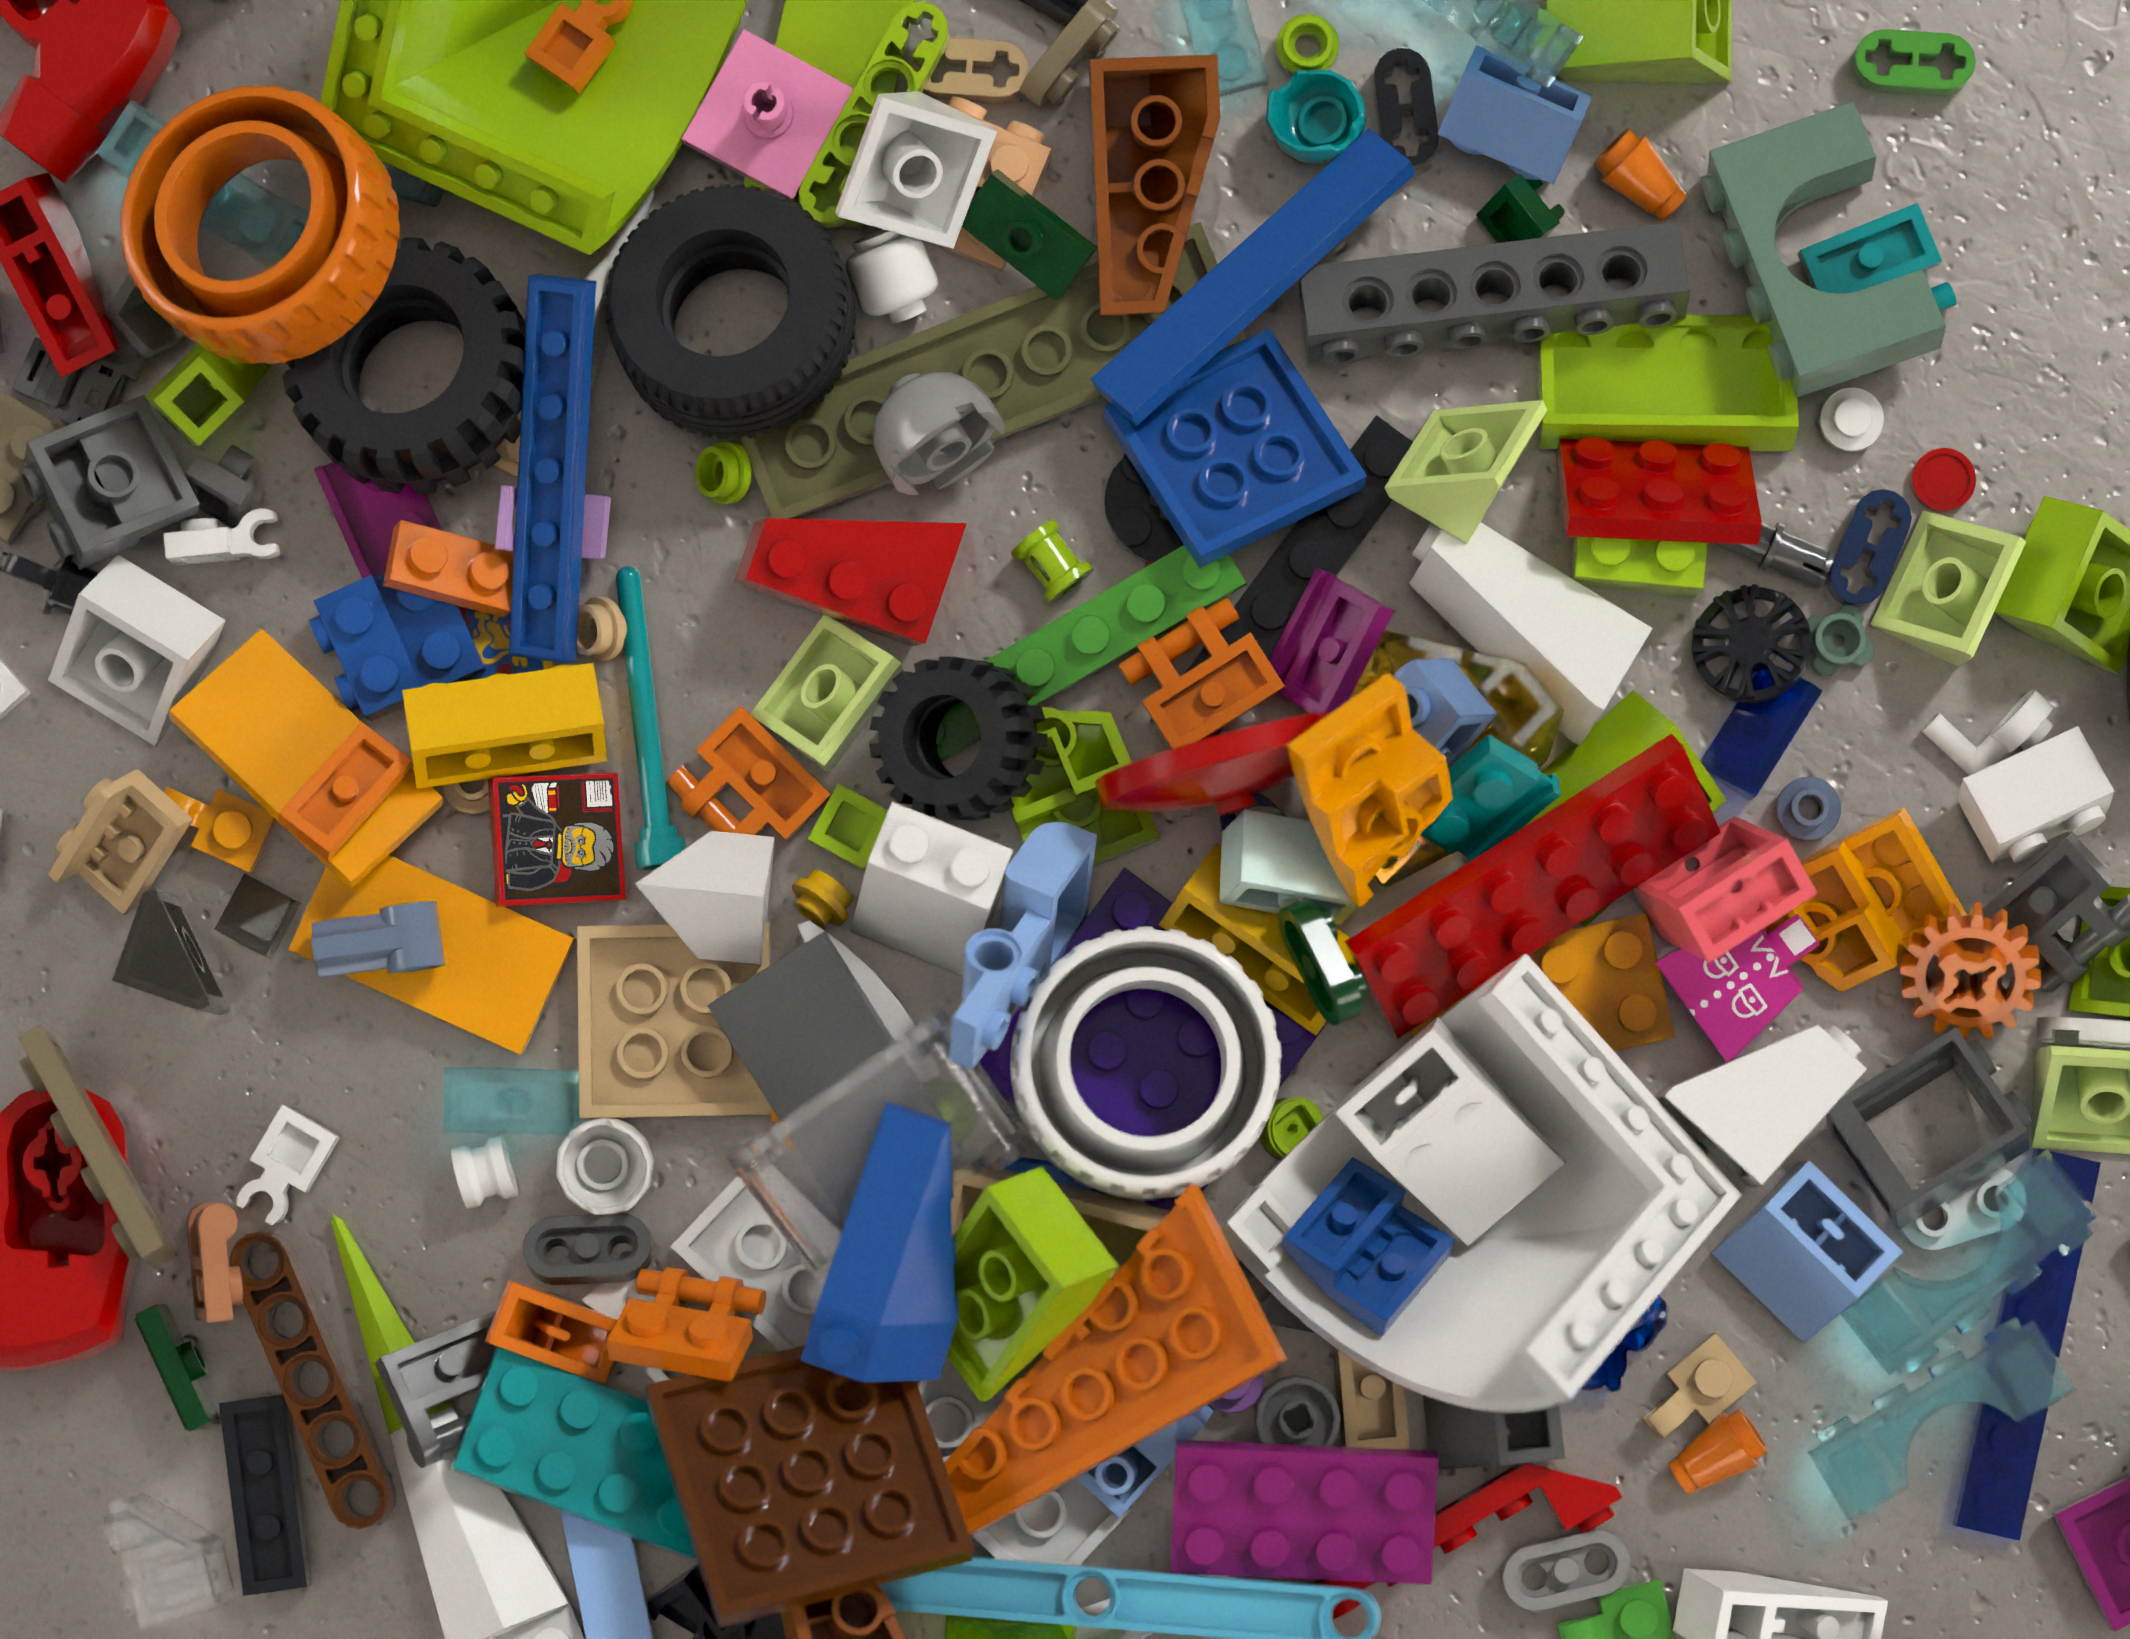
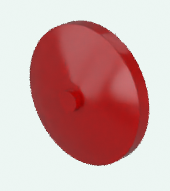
[1095,711,1334,816]

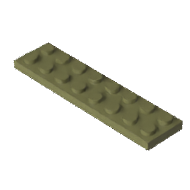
[741,222,1248,519]

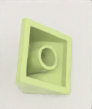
[1385,400,1547,543]
[1870,510,2026,667]
[750,615,904,774]
[2031,1046,2130,1154]

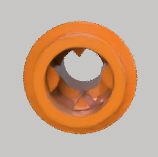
[1593,128,1688,222]
[1668,1408,1769,1495]

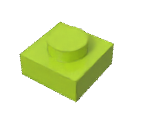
[808,783,888,871]

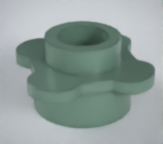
[1807,605,1874,676]

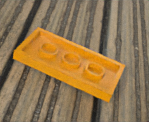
[1410,913,1675,1051]

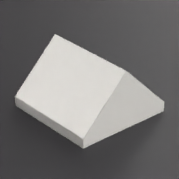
[835,91,997,249]

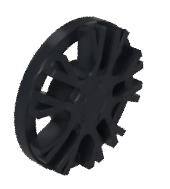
[1692,584,1813,704]

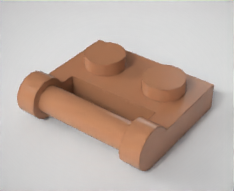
[186,1203,243,1323]

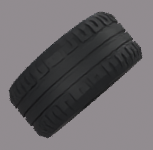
[604,184,856,439]

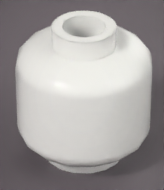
[845,229,938,324]

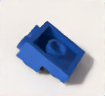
[309,574,487,721]

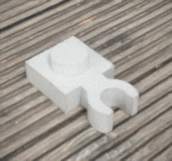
[236,1104,340,1225]

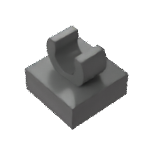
[185,444,254,529]

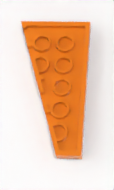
[944,1185,1287,1536]

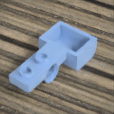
[949,822,1097,1070]

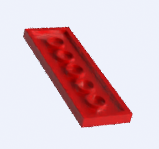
[1344,734,1721,1039]

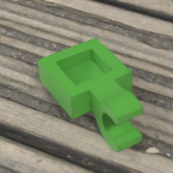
[1556,1578,1676,1639]

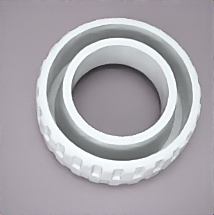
[1010,927,1282,1200]

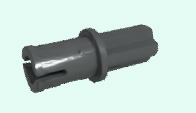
[1715,522,1835,589]

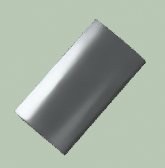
[707,931,963,1223]

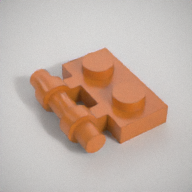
[1118,597,1285,749]
[665,705,831,841]
[606,1266,766,1382]

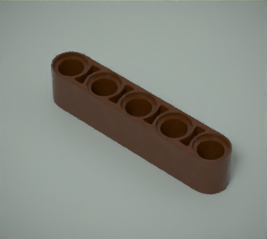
[229,1232,397,1529]

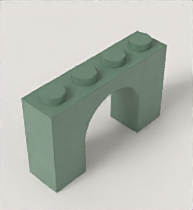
[1701,101,1946,398]

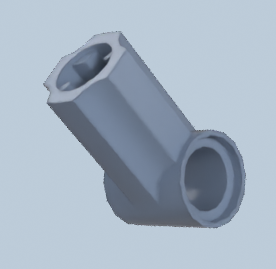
[311,901,445,978]

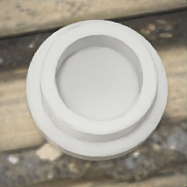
[1819,387,1884,452]

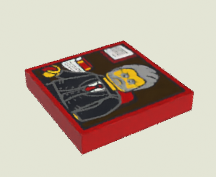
[488,773,626,907]

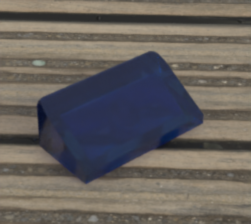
[1700,666,1823,801]

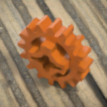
[1900,902,2041,1041]

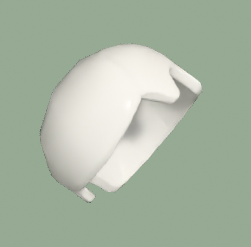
[556,1118,654,1215]

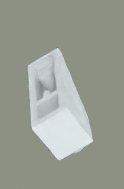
[1672,1568,1888,1639]

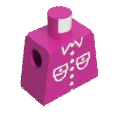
[1655,913,1820,1062]

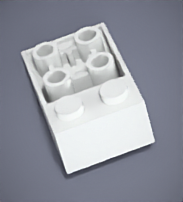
[1335,1017,1566,1246]

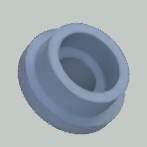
[1776,776,1841,841]

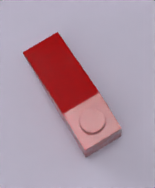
[0,172,119,378]

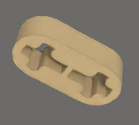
[909,37,1029,103]

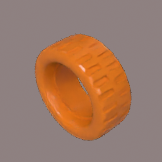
[120,85,400,364]

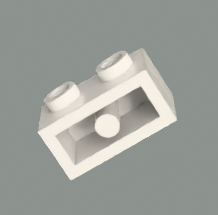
[1957,726,2115,865]

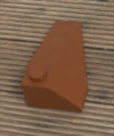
[1088,54,1220,316]

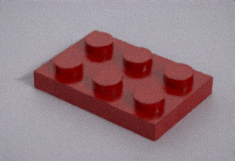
[1556,437,1762,545]

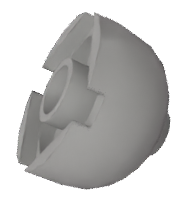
[873,372,1005,496]

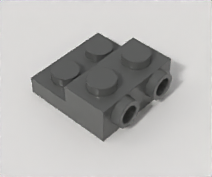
[19,395,200,570]

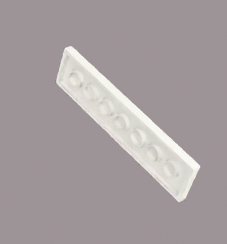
[670,1153,1132,1565]

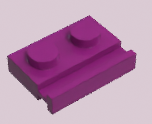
[314,462,443,579]
[1269,567,1394,714]

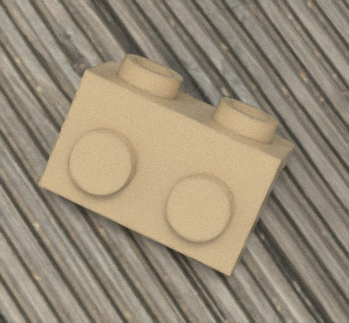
[48,769,193,915]

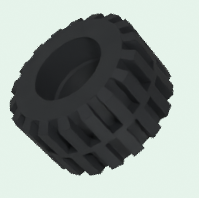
[869,656,1048,820]

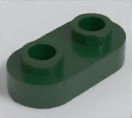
[1278,899,1367,1026]

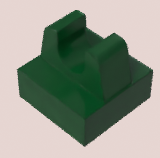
[1476,174,1564,243]

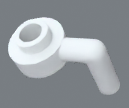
[1922,689,2054,776]

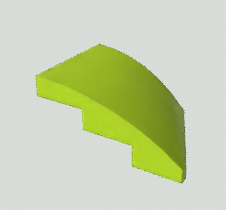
[970,707,1160,867]

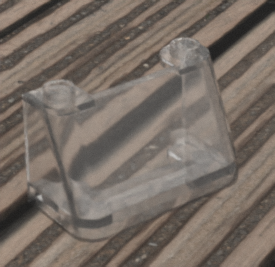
[726,1004,1028,1281]

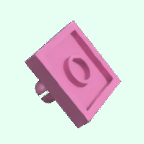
[682,29,854,202]

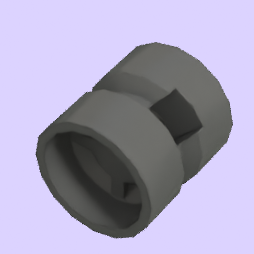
[1254,1375,1341,1446]

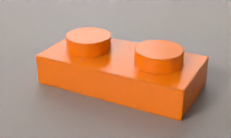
[383,520,514,618]
[278,722,412,861]

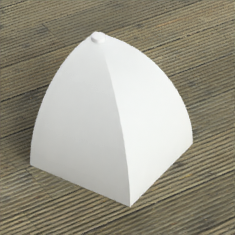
[1219,954,1742,1412]

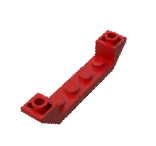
[1313,1462,1623,1620]

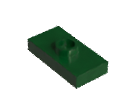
[962,169,1098,301]
[134,1304,220,1432]

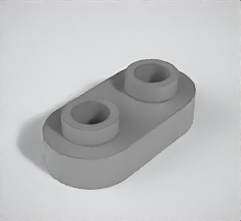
[1501,1529,1631,1611]

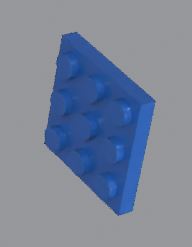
[1103,328,1367,568]

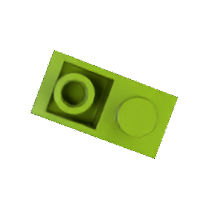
[145,344,273,446]

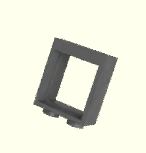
[1826,1027,2033,1230]

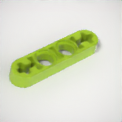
[799,1,949,229]

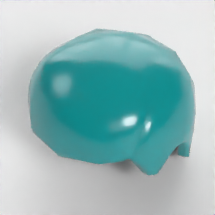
[1266,70,1366,165]

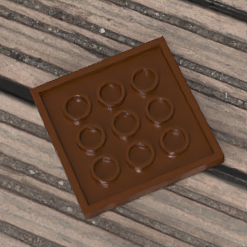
[645,1345,974,1628]

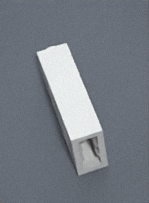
[1409,522,1653,746]

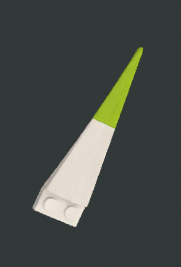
[331,1215,586,1639]

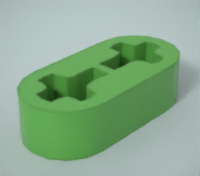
[1851,29,1976,96]

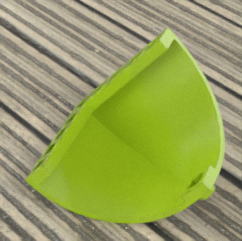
[320,0,747,255]

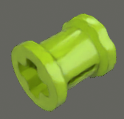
[1011,519,1094,604]

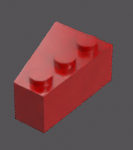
[734,518,967,646]

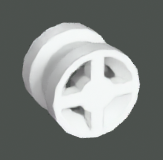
[451,1134,518,1209]

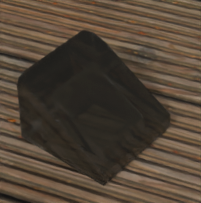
[215,873,301,959]

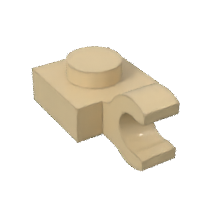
[1642,1333,1758,1438]

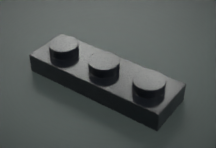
[219,1394,311,1596]

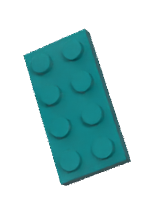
[450,1347,696,1560]

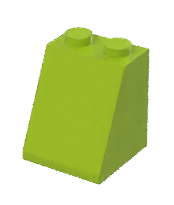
[1539,0,1732,84]

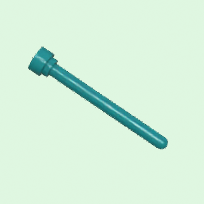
[616,566,686,871]

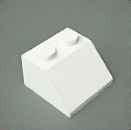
[48,555,226,746]

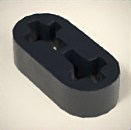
[1373,48,1439,171]

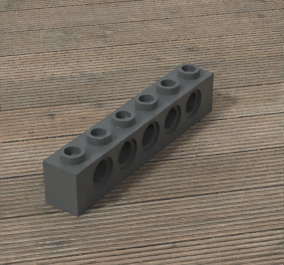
[1299,221,1690,366]

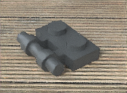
[1983,831,2130,993]

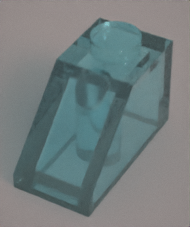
[443,1067,580,1135]

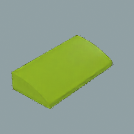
[1538,315,1799,451]

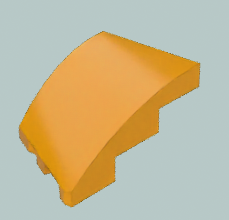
[1287,673,1453,907]
[1764,806,1967,992]

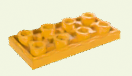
[169,628,443,889]
[288,855,576,1056]

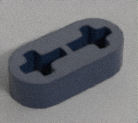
[1826,489,1912,608]

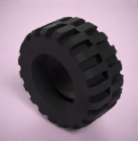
[282,237,526,495]

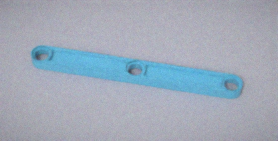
[879,1556,1382,1639]

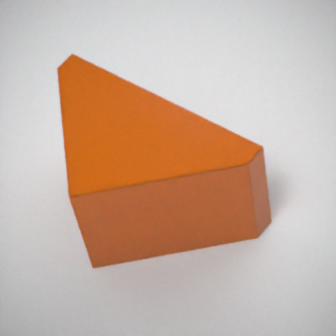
[485,1280,617,1385]

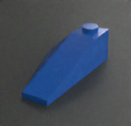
[801,1101,959,1382]

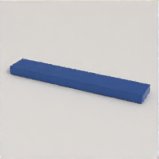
[1091,128,1416,426]
[509,274,596,664]

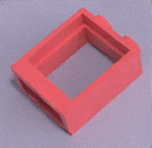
[1632,816,1817,963]

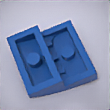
[1281,1157,1455,1336]

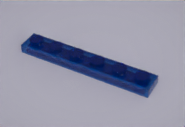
[1953,1148,2101,1541]

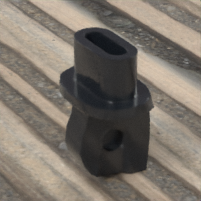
[0,551,98,616]

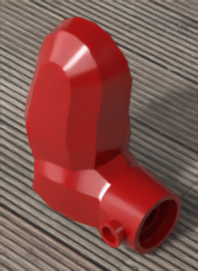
[0,0,181,185]
[0,1088,138,1372]

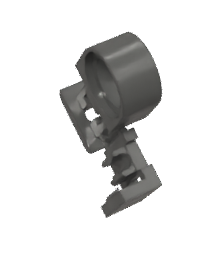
[12,319,147,425]

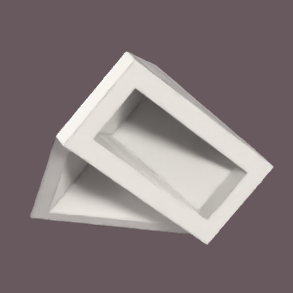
[635,831,775,965]

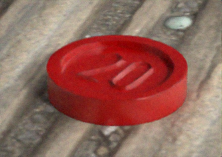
[1911,448,1976,512]

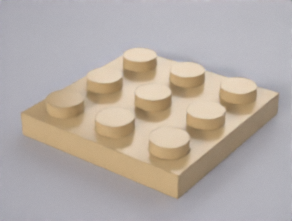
[577,922,772,1119]

